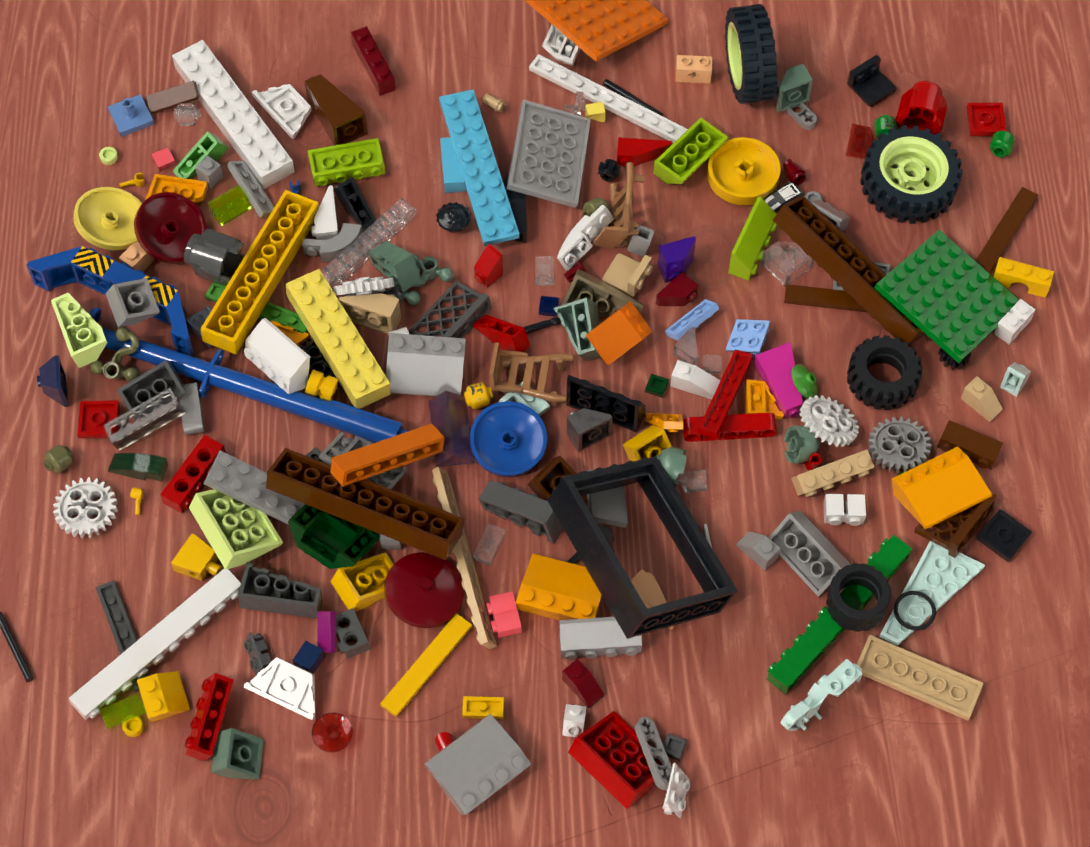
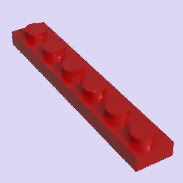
[698,349,753,438]

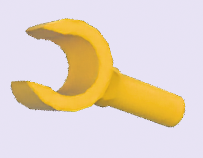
[119,173,145,188]
[130,487,144,516]

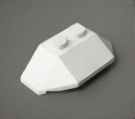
[542,24,580,66]

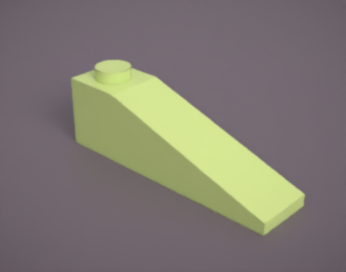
[51,293,107,368]

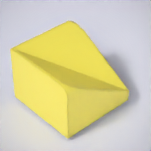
[585,102,606,122]

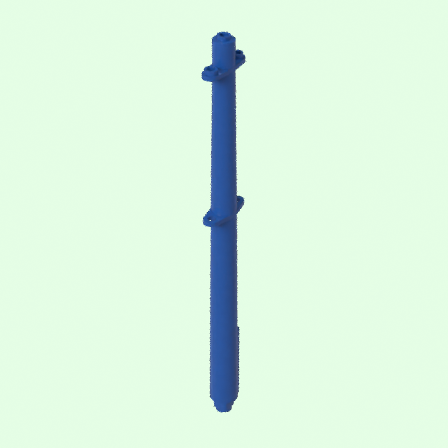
[89,308,408,443]

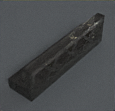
[104,387,186,451]

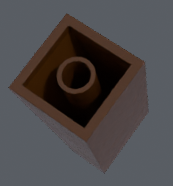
[304,74,368,146]

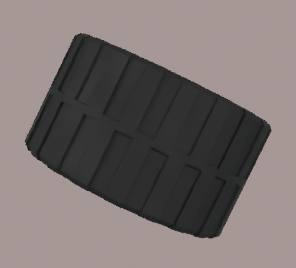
[826,563,891,632]

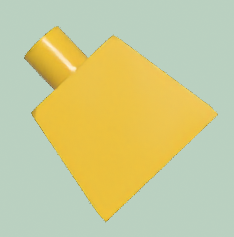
[171,533,223,581]

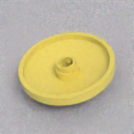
[73,187,142,250]

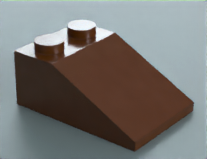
[527,456,588,507]

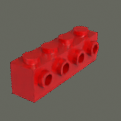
[184,673,234,761]

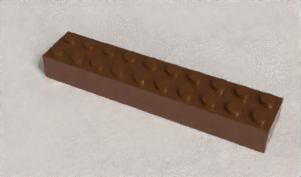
[773,195,925,344]
[266,448,465,560]

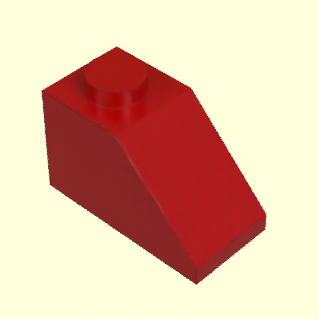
[474,244,503,288]

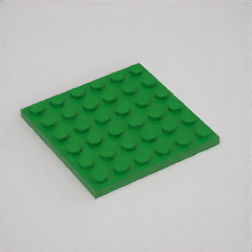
[874,230,1019,363]

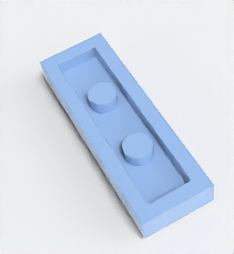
[665,299,719,341]

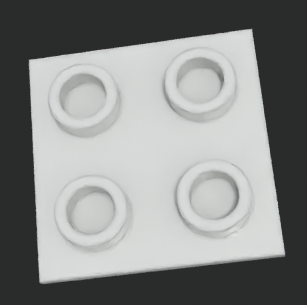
[663,763,690,818]

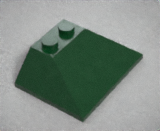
[288,504,380,569]

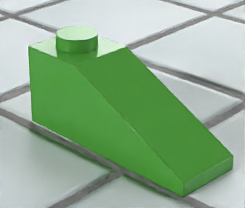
[173,131,228,179]

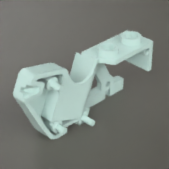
[781,659,863,731]

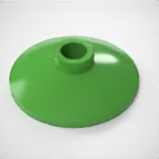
[792,364,818,399]

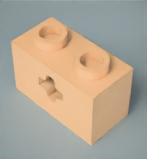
[675,55,712,84]

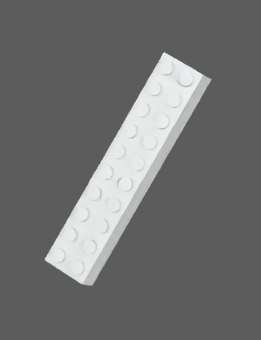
[172,40,295,189]

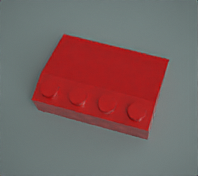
[568,711,673,809]

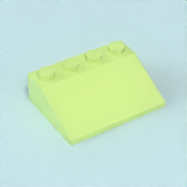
[189,489,283,570]

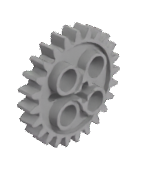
[868,417,932,474]

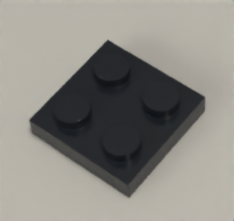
[976,509,1032,562]

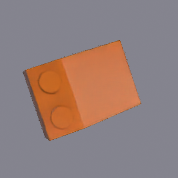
[586,301,653,366]

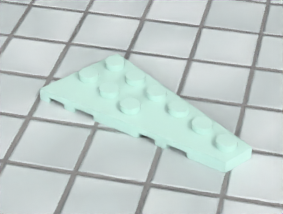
[879,541,985,646]

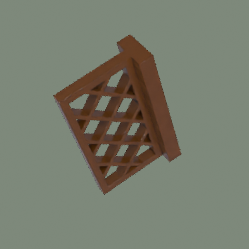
[914,494,996,558]

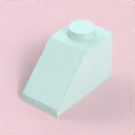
[1000,362,1031,397]

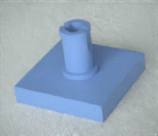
[108,94,154,137]

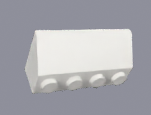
[244,318,310,394]

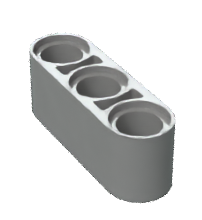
[179,382,205,436]

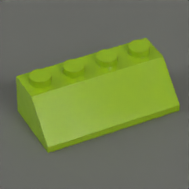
[653,118,728,184]
[728,197,777,281]

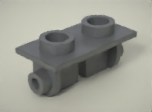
[244,632,271,676]

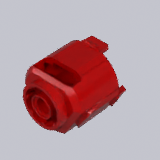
[896,81,948,135]

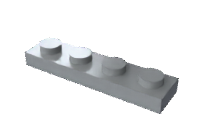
[227,161,274,218]

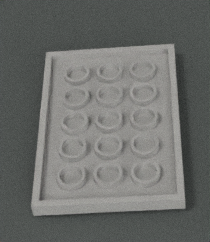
[506,100,591,208]

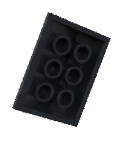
[566,375,646,433]

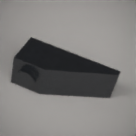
[333,177,379,234]

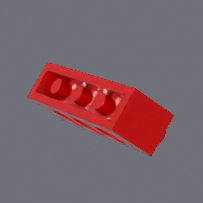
[160,435,226,513]

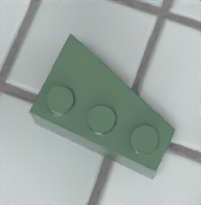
[368,241,421,292]
[554,298,601,361]

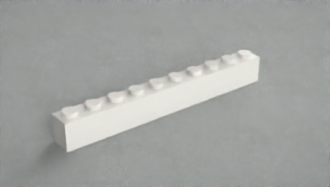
[69,568,241,720]

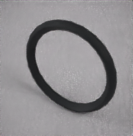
[894,591,936,630]

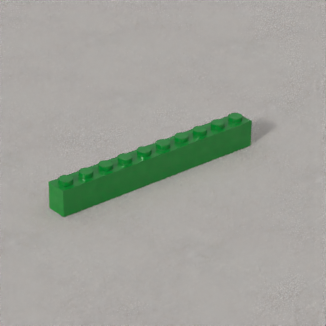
[767,535,912,695]

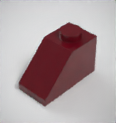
[656,272,698,306]
[562,658,604,708]

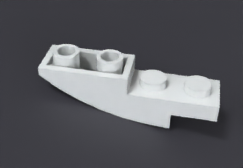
[557,205,614,271]

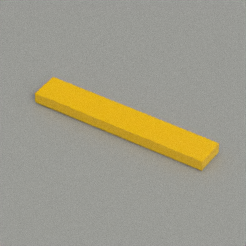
[380,613,472,718]

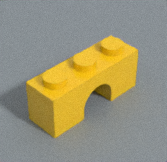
[993,257,1054,298]

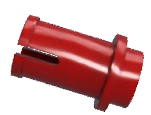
[805,453,822,471]

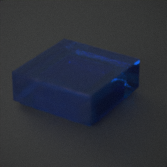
[539,296,559,317]

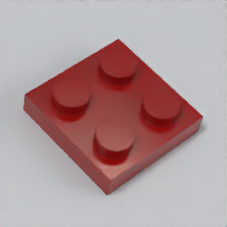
[966,103,1007,136]
[77,400,120,438]

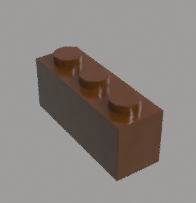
[938,420,1003,470]

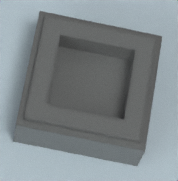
[663,734,687,761]

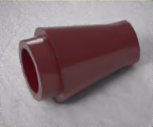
[783,159,806,185]

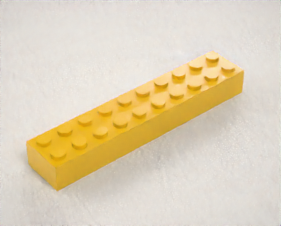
[200,190,319,354]

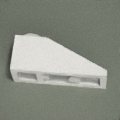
[311,185,338,240]
[670,360,721,400]

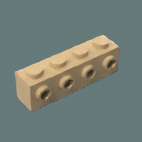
[791,449,874,497]

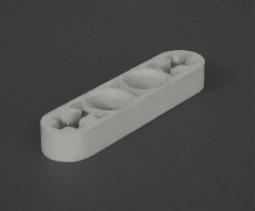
[773,79,817,130]
[634,717,672,790]

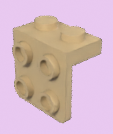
[602,254,653,297]

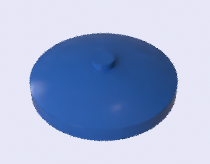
[470,401,547,477]

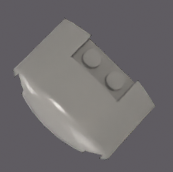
[319,432,407,490]

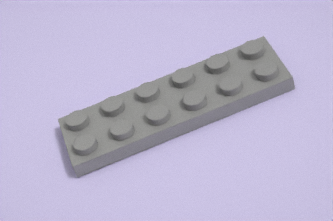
[203,450,305,525]

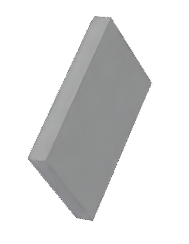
[586,469,628,528]

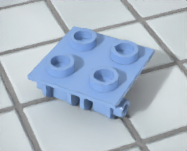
[725,319,771,358]

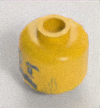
[464,382,493,410]

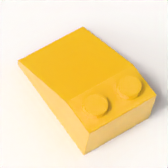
[330,552,394,612]

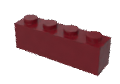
[351,26,396,96]

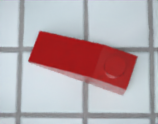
[617,137,672,167]
[473,314,530,352]

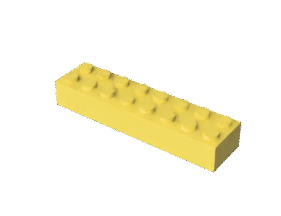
[286,269,390,409]

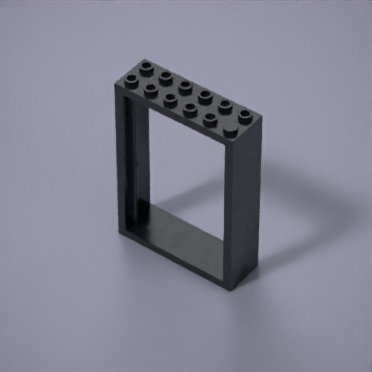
[547,456,738,639]

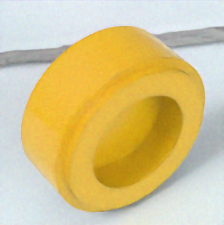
[122,715,144,737]

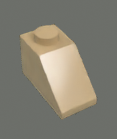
[961,376,1003,422]

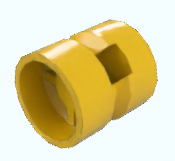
[305,370,339,402]

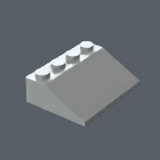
[386,333,466,398]
[424,714,531,815]

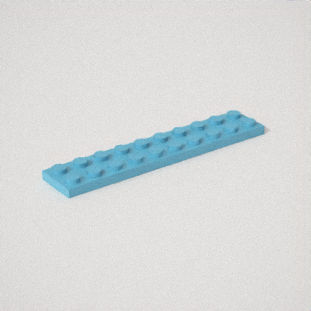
[439,89,520,246]

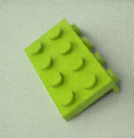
[308,138,386,186]

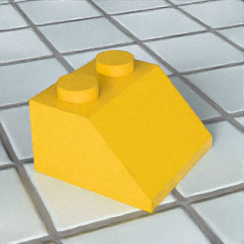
[622,425,672,461]
[137,671,190,723]

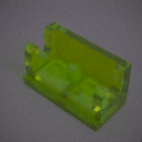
[208,185,252,226]
[100,693,146,729]

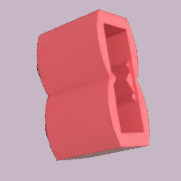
[486,592,522,638]

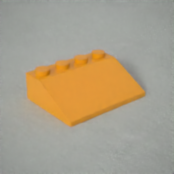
[892,446,992,529]
[516,554,603,620]

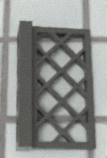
[408,281,492,338]

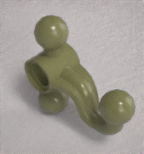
[90,327,140,382]

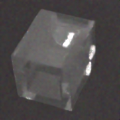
[535,256,554,286]

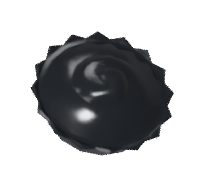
[436,202,471,233]

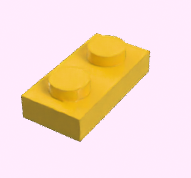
[462,696,504,720]

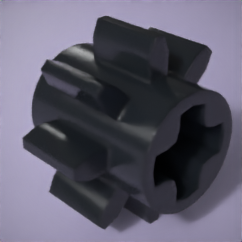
[598,159,620,182]

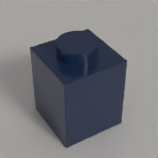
[293,641,324,674]

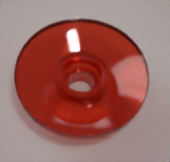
[312,712,353,752]

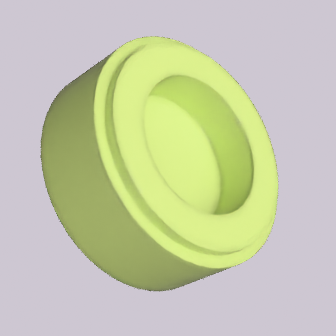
[99,147,118,165]

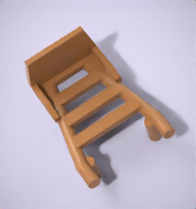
[593,162,645,249]
[489,342,574,407]

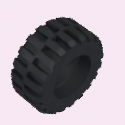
[847,335,922,410]

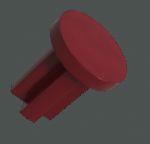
[563,261,587,283]

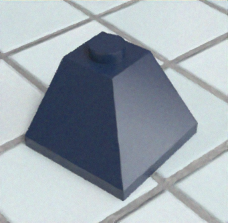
[37,355,69,407]

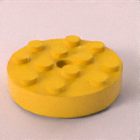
[707,137,780,205]

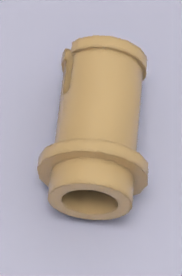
[482,93,506,112]

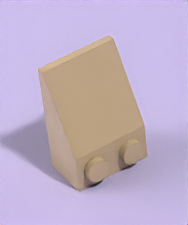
[338,293,401,334]

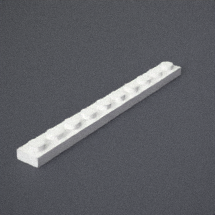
[529,54,688,143]

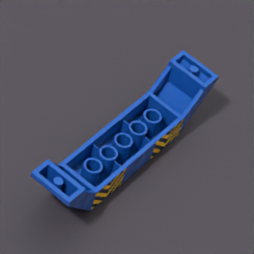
[26,246,194,357]

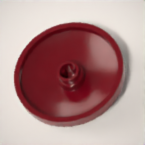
[134,192,207,264]
[384,552,464,628]

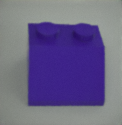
[658,236,696,283]

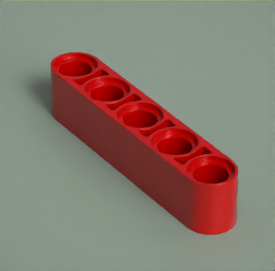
[683,412,777,442]

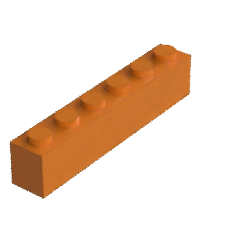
[330,424,445,487]

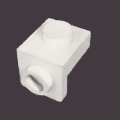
[562,704,586,737]

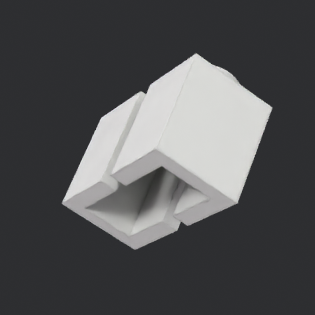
[994,299,1036,344]
[823,494,866,526]

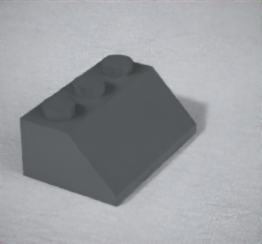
[117,360,186,423]

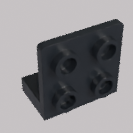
[847,55,896,107]

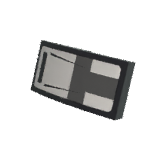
[763,181,804,214]

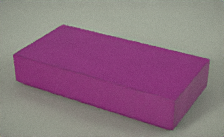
[317,611,336,652]

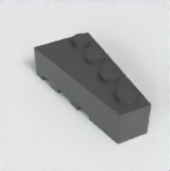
[479,480,563,544]
[238,562,323,619]

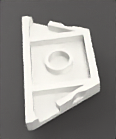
[252,84,312,139]
[244,658,316,720]

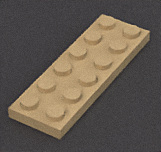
[857,635,984,721]

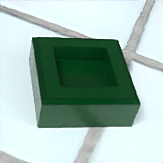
[645,374,669,398]

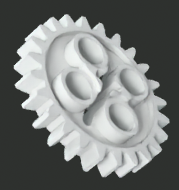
[333,276,395,296]
[799,395,859,447]
[53,477,118,539]

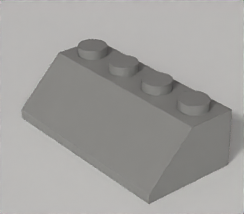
[768,511,851,597]
[559,617,642,660]

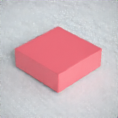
[152,147,176,171]

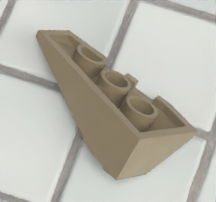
[562,269,644,318]

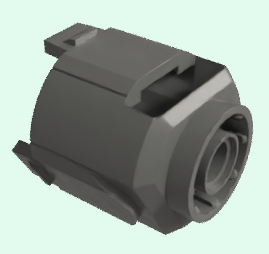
[184,229,245,286]

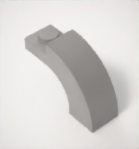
[302,223,363,262]

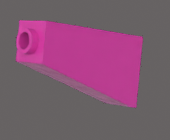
[754,342,803,419]

